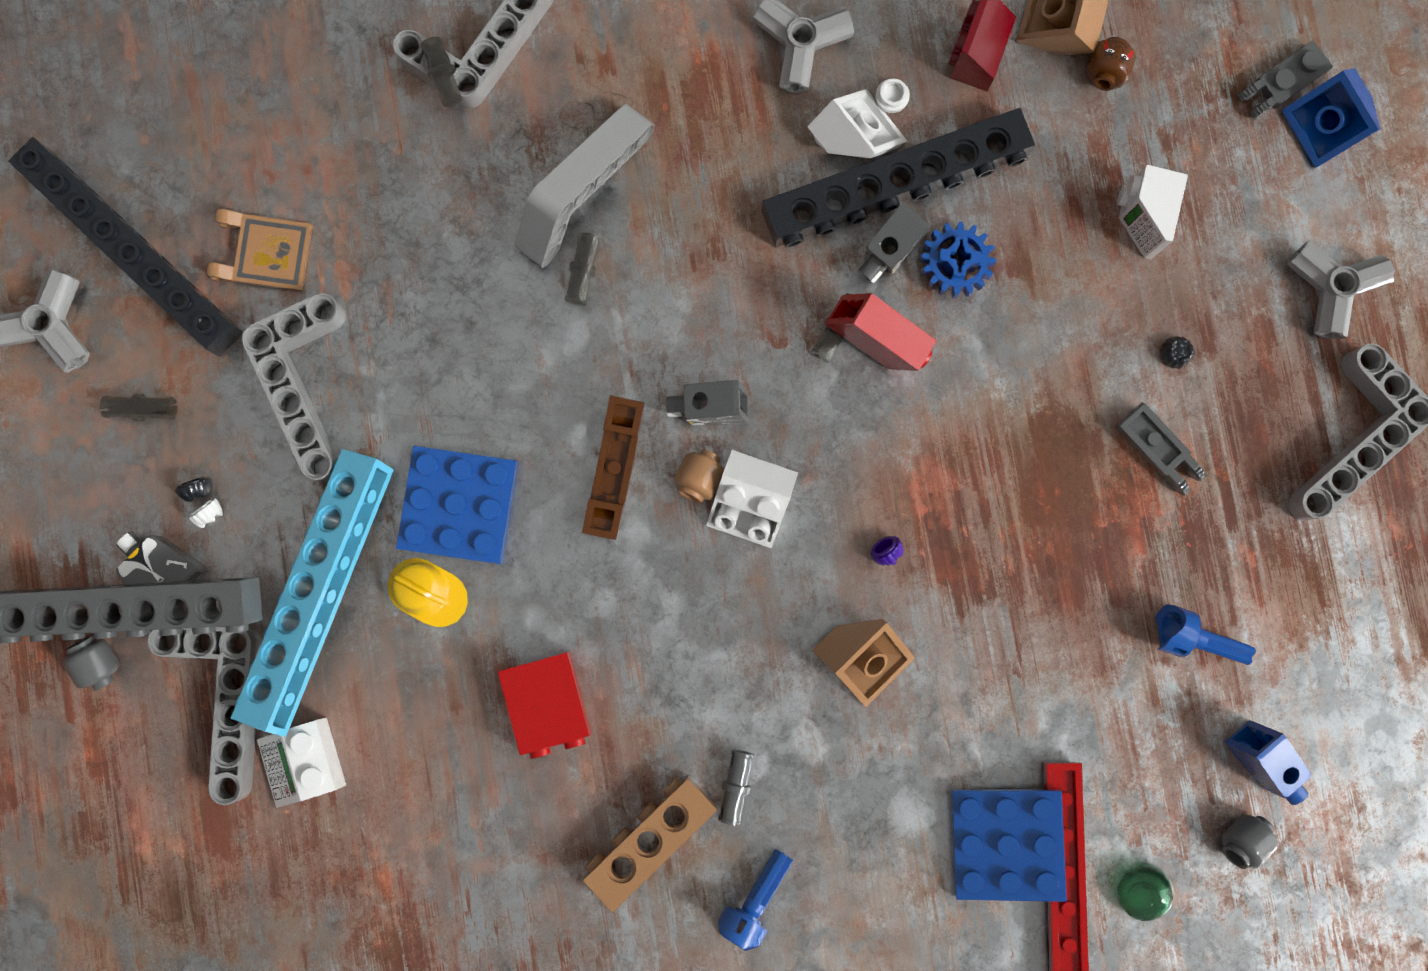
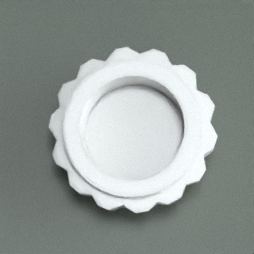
[188,498,223,528]

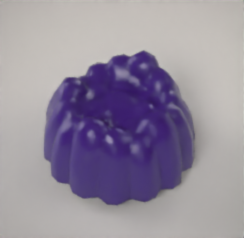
[870,536,904,566]

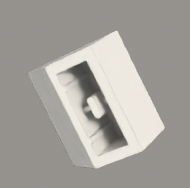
[706,450,798,548]

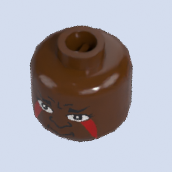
[1085,37,1136,91]

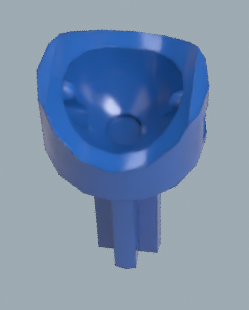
[1155,604,1256,665]
[718,849,793,951]

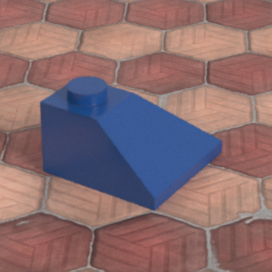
[1281,68,1381,168]

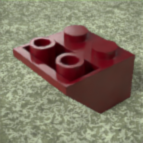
[948,0,1016,92]

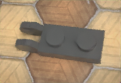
[1237,40,1333,119]
[1115,402,1206,496]

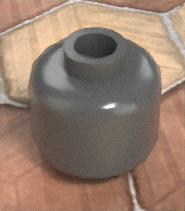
[62,636,120,691]
[1221,814,1278,869]

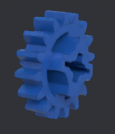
[919,221,996,299]

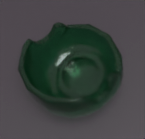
[1117,862,1174,921]

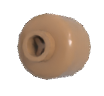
[674,449,724,504]

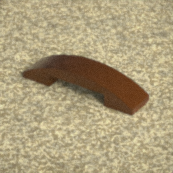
[582,395,645,540]

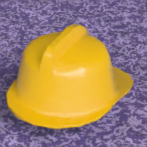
[387,558,468,627]

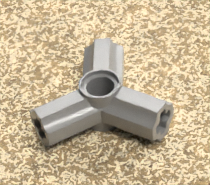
[753,0,855,94]
[1287,240,1395,339]
[0,269,91,373]

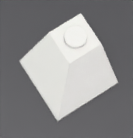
[807,89,908,158]

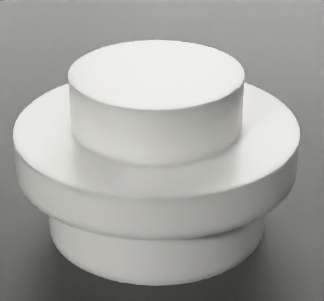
[875,79,910,113]

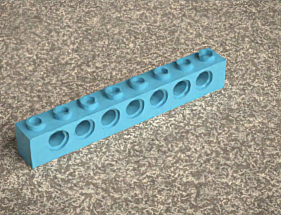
[230,449,394,737]

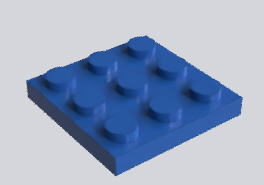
[396,446,518,565]
[952,789,1067,902]

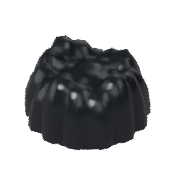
[1160,336,1195,369]
[175,476,210,502]

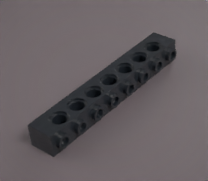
[761,108,1035,248]
[8,137,243,357]

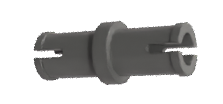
[718,749,754,826]

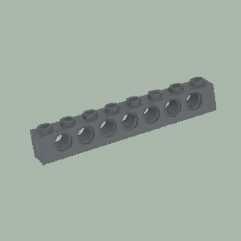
[0,577,263,643]

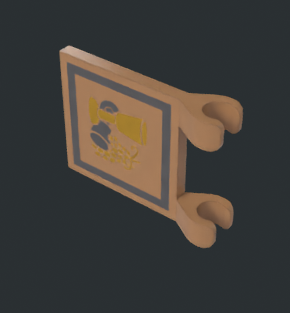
[206,209,313,292]

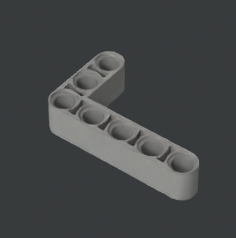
[393,0,554,108]
[515,104,655,268]
[242,293,346,483]
[1288,343,1428,521]
[147,626,262,805]

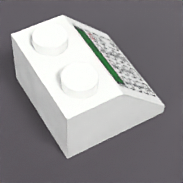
[1117,165,1188,260]
[257,718,346,808]

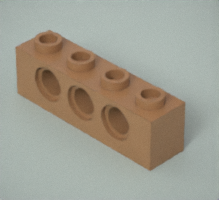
[583,775,718,913]

